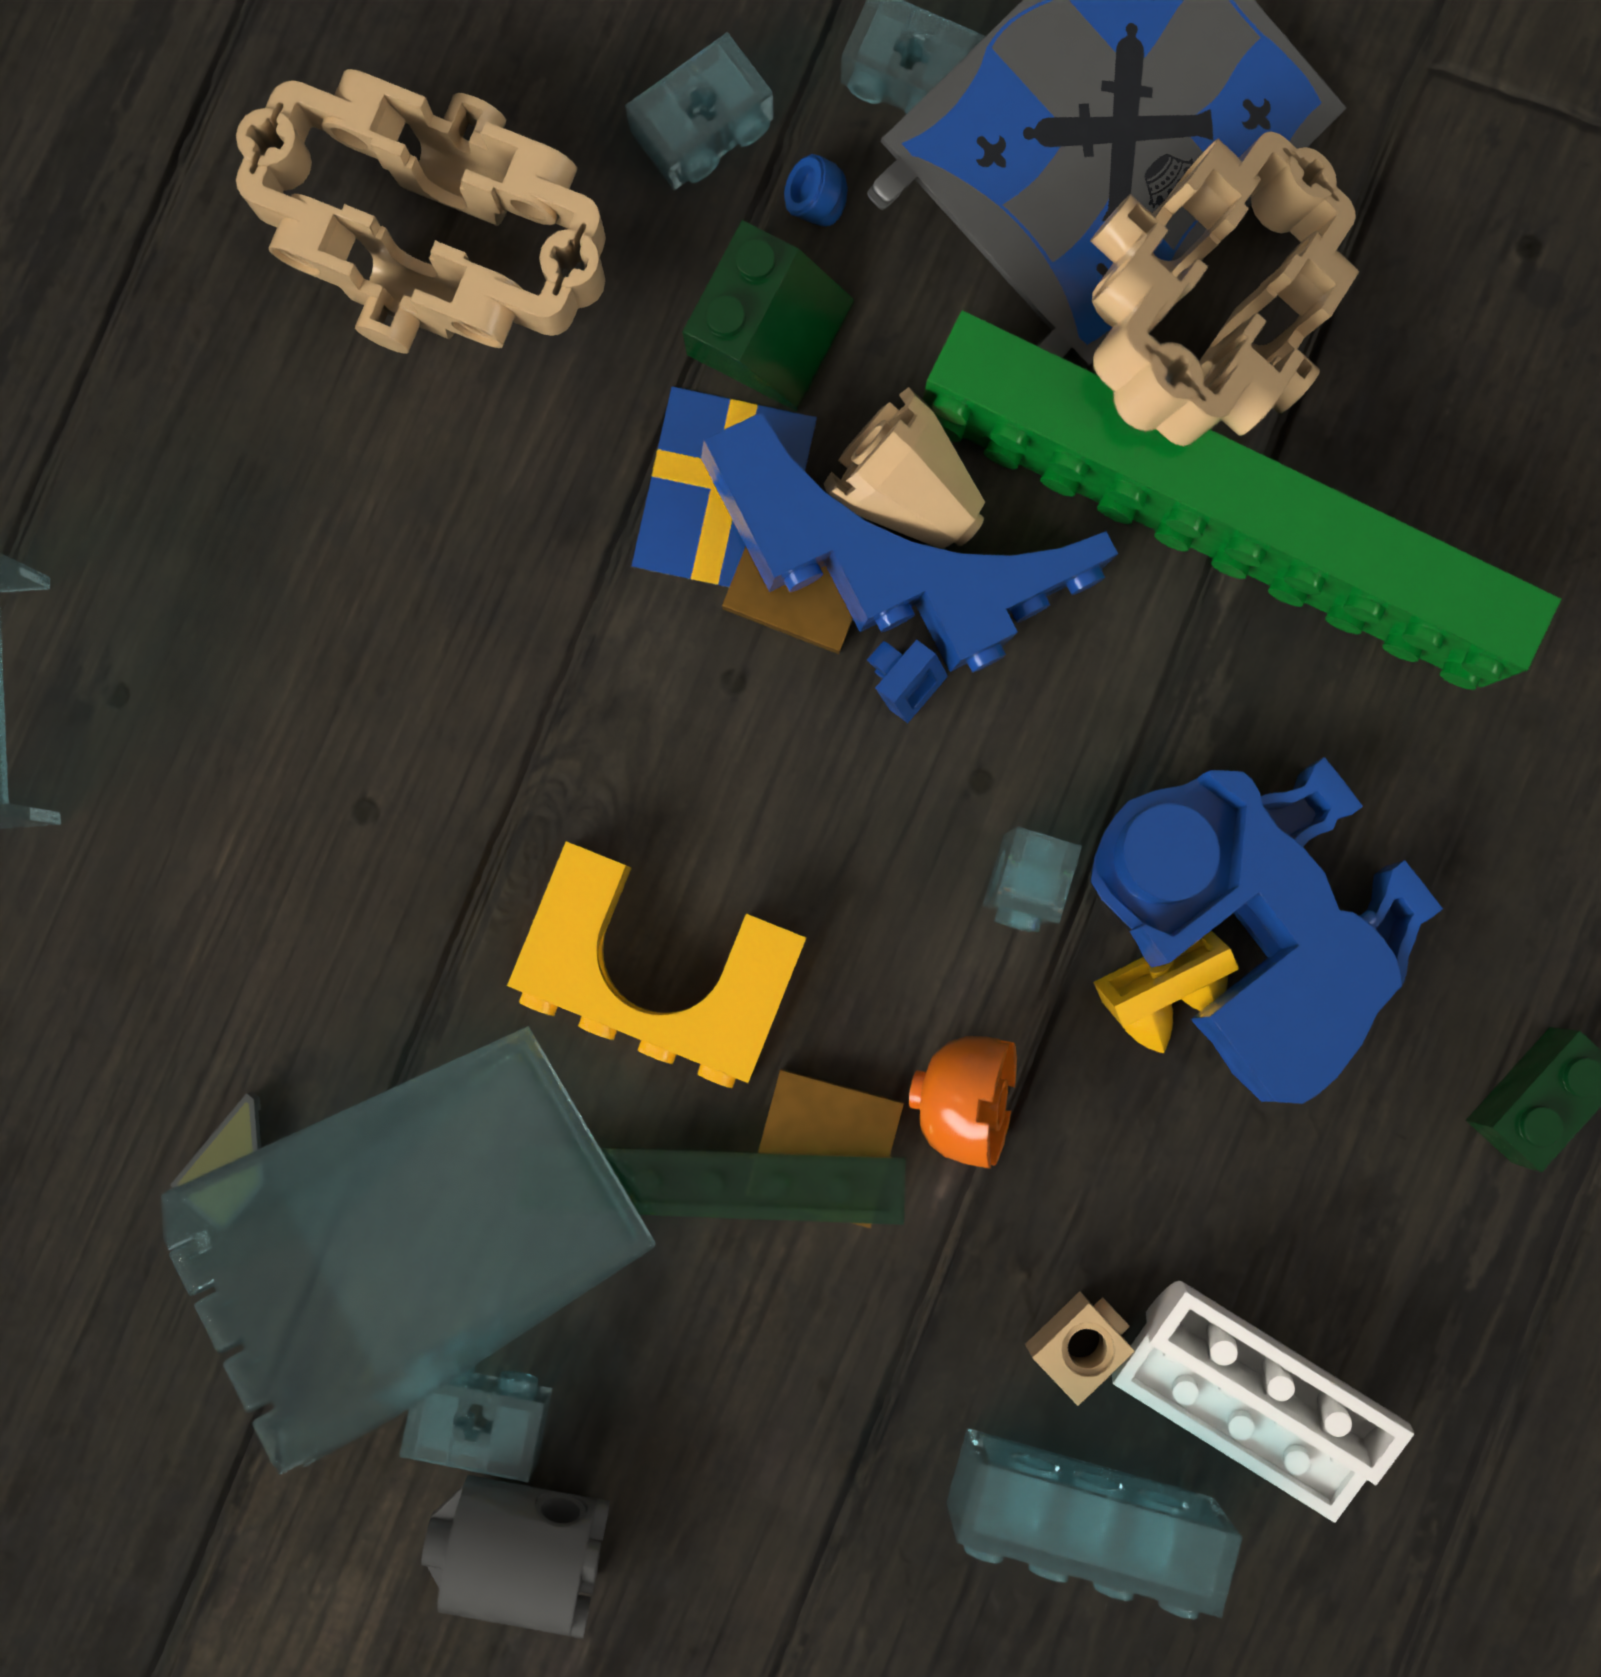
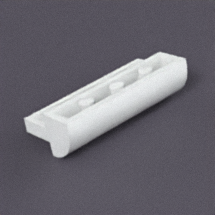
[1112,1281,1414,1523]

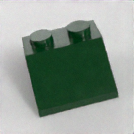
[682,220,854,411]

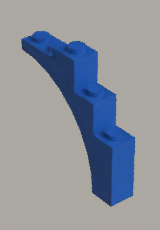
[701,412,1118,673]

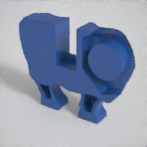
[1090,757,1443,1104]

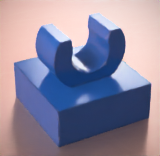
[867,639,948,724]

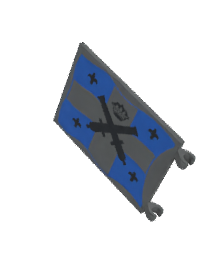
[867,0,1347,368]

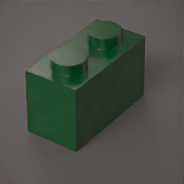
[1466,1027,1601,1173]

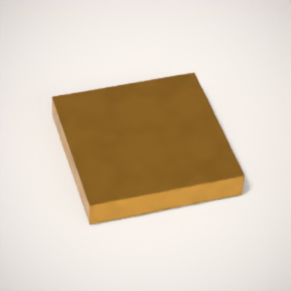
[722,546,853,654]
[747,1069,904,1228]

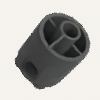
[421,1475,610,1639]

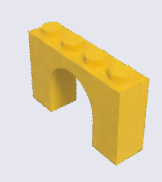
[507,841,806,1088]

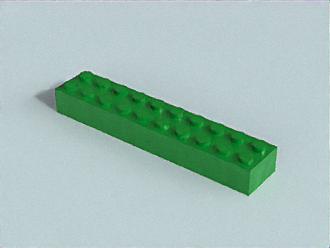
[923,310,1561,690]

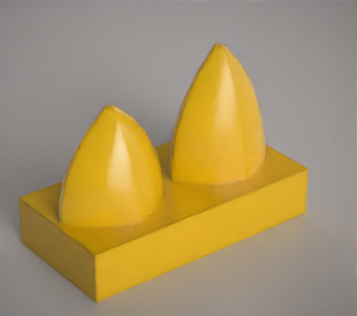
[1094,930,1239,1053]

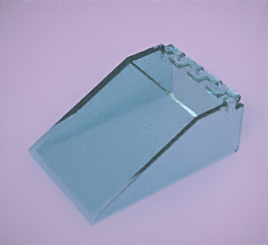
[161,1026,656,1475]

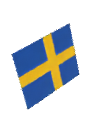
[631,386,817,587]

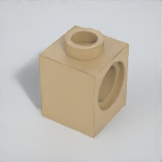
[1025,1291,1135,1406]

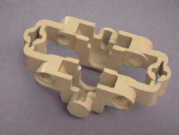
[236,69,606,354]
[1090,132,1359,446]

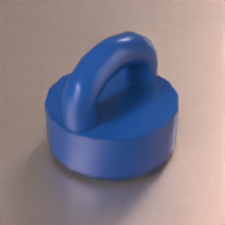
[784,154,848,227]

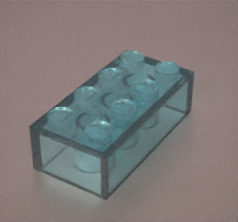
[947,1428,1242,1619]

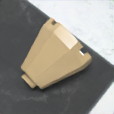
[824,387,985,549]

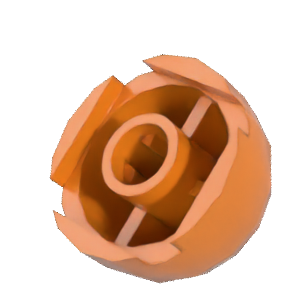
[909,1036,1017,1169]

